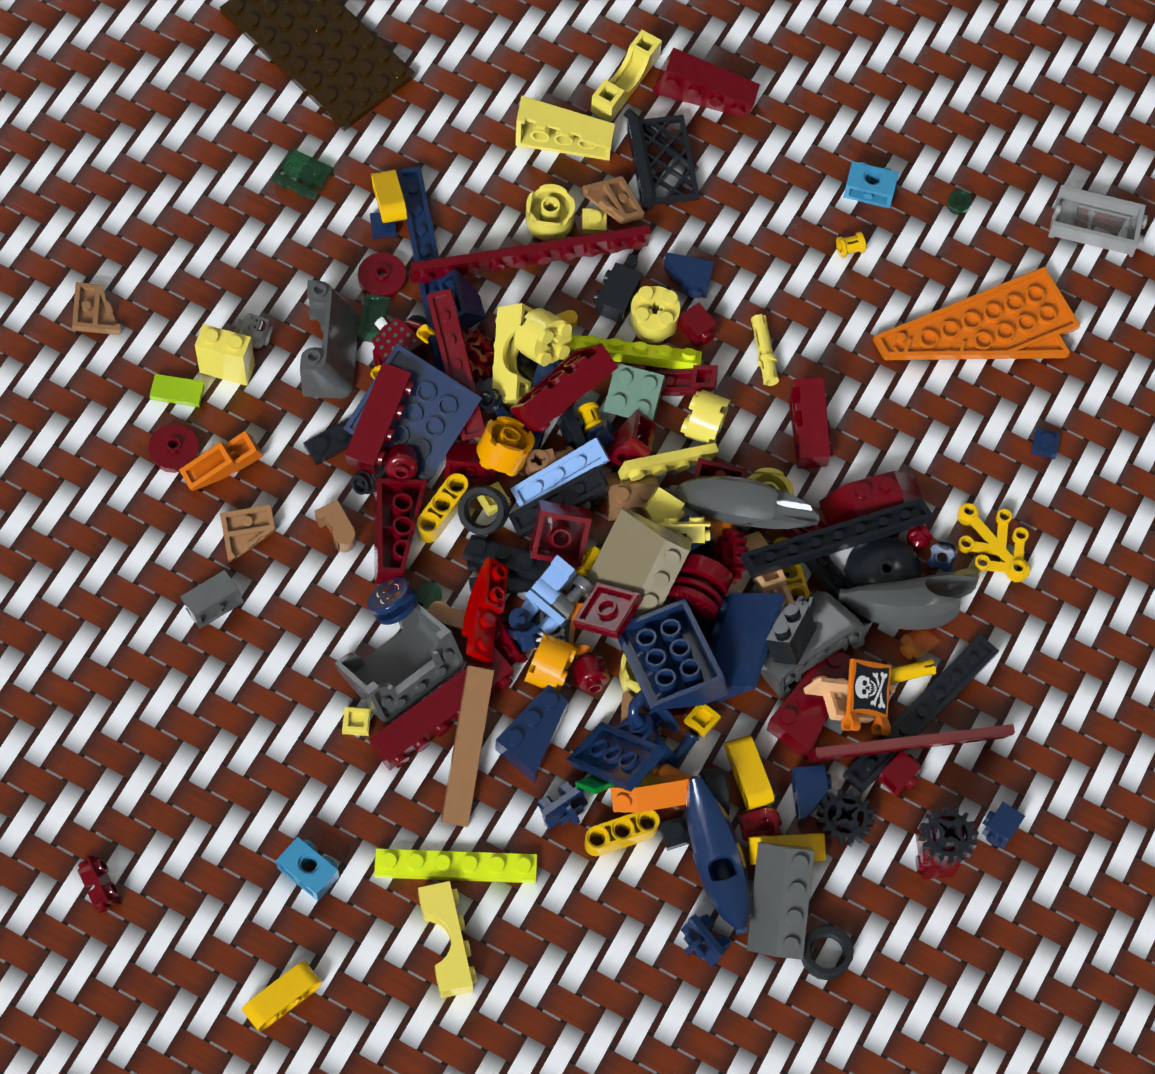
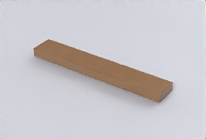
[441,666,494,828]

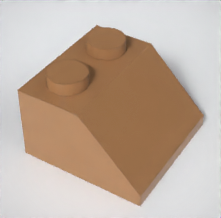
[605,472,659,521]

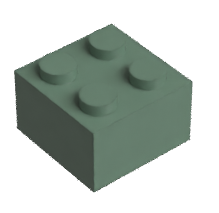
[603,363,666,422]

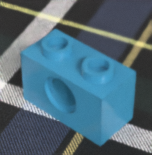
[843,161,899,209]
[276,837,339,901]

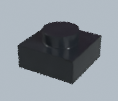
[659,816,691,851]

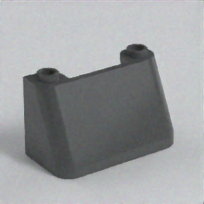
[300,280,359,399]
[760,591,865,699]
[334,603,463,723]

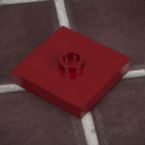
[572,582,643,639]

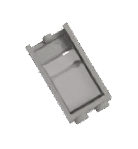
[1048,185,1148,257]

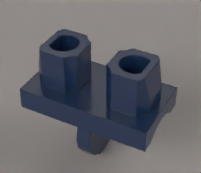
[506,607,540,651]
[537,781,588,830]
[681,914,731,968]

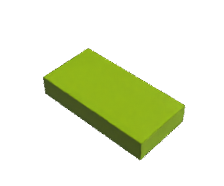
[150,374,205,408]

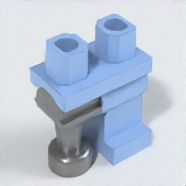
[522,555,594,635]

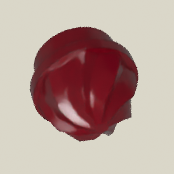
[906,525,933,549]

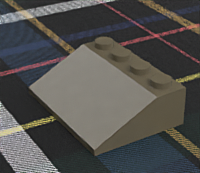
[581,507,693,620]

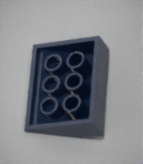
[707,593,786,703]
[617,598,728,711]

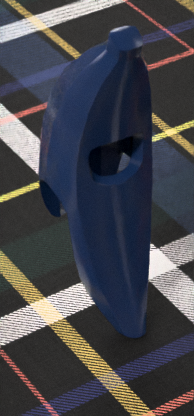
[686,776,751,935]

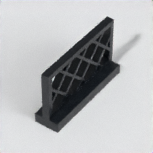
[627,115,700,211]

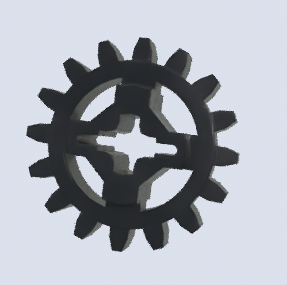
[816,789,874,847]
[917,805,979,866]

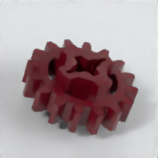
[463,328,495,381]
[711,528,749,585]

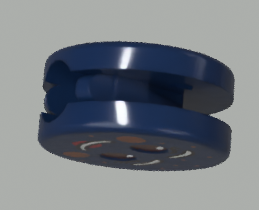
[367,577,418,625]

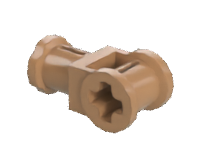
[525,446,574,478]

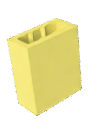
[195,324,255,386]

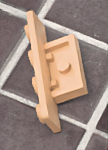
[804,676,895,724]

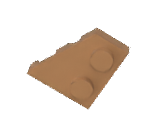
[581,176,644,224]
[72,282,121,335]
[220,505,275,563]

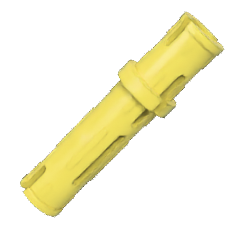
[751,314,779,386]

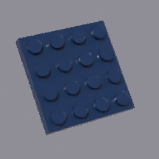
[343,343,483,483]

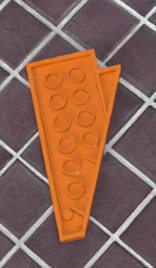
[873,266,1080,360]

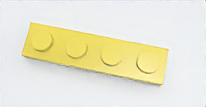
[618,443,719,481]

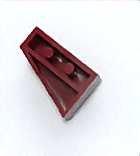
[788,377,834,469]

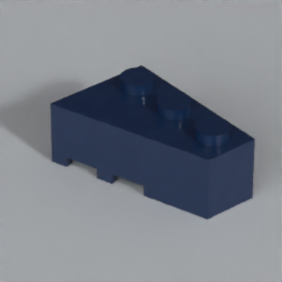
[495,685,568,783]

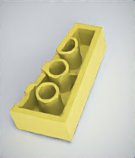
[516,96,615,161]

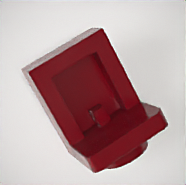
[737,806,782,841]

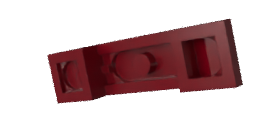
[627,365,719,396]

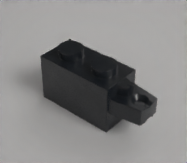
[593,253,643,324]
[766,596,817,665]

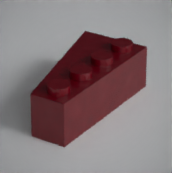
[652,48,760,118]
[510,343,618,433]
[345,362,415,477]
[373,478,427,584]
[766,650,852,761]

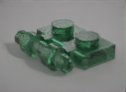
[271,148,334,200]

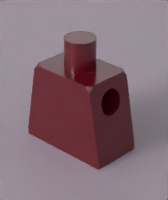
[605,410,656,469]

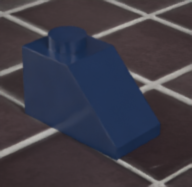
[663,252,714,298]
[437,269,486,329]
[791,765,832,826]

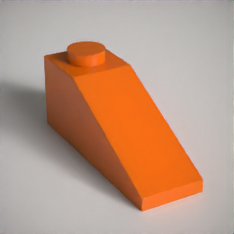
[610,775,693,813]

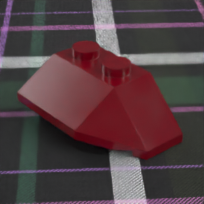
[819,471,922,526]

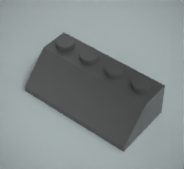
[746,842,814,960]

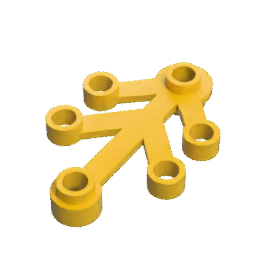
[957,503,1030,582]

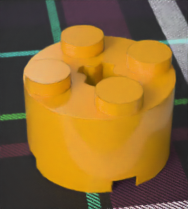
[476,416,535,476]
[524,633,577,693]

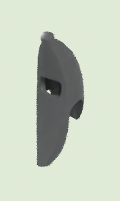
[669,476,820,529]
[838,566,980,630]

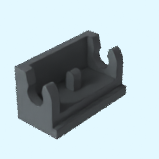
[180,570,244,629]

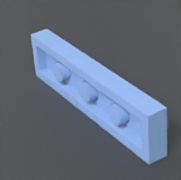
[510,438,610,508]

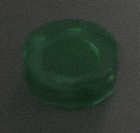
[947,190,972,215]
[416,582,442,609]

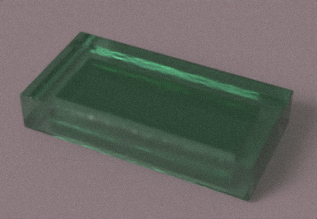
[357,293,390,343]

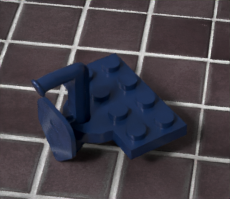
[566,690,699,792]

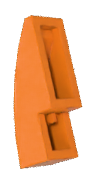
[179,431,264,491]

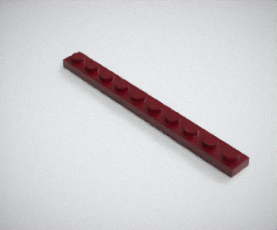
[410,225,651,284]

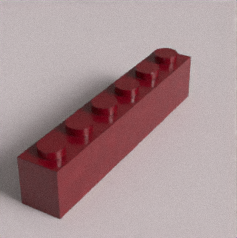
[370,647,514,771]

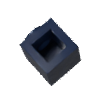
[982,802,1025,849]

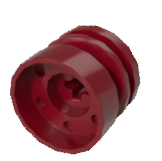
[667,554,733,621]

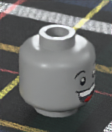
[235,313,273,349]

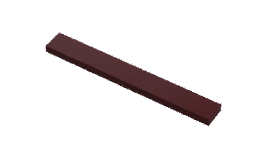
[807,724,1015,762]

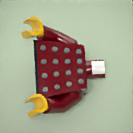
[370,316,436,379]

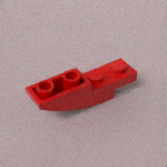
[462,557,509,664]

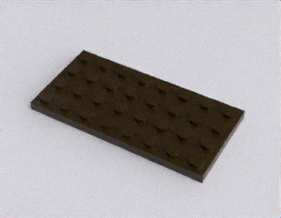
[220,0,415,131]

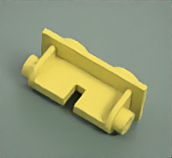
[658,517,710,543]

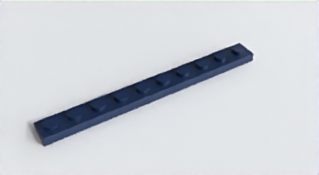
[397,167,446,374]

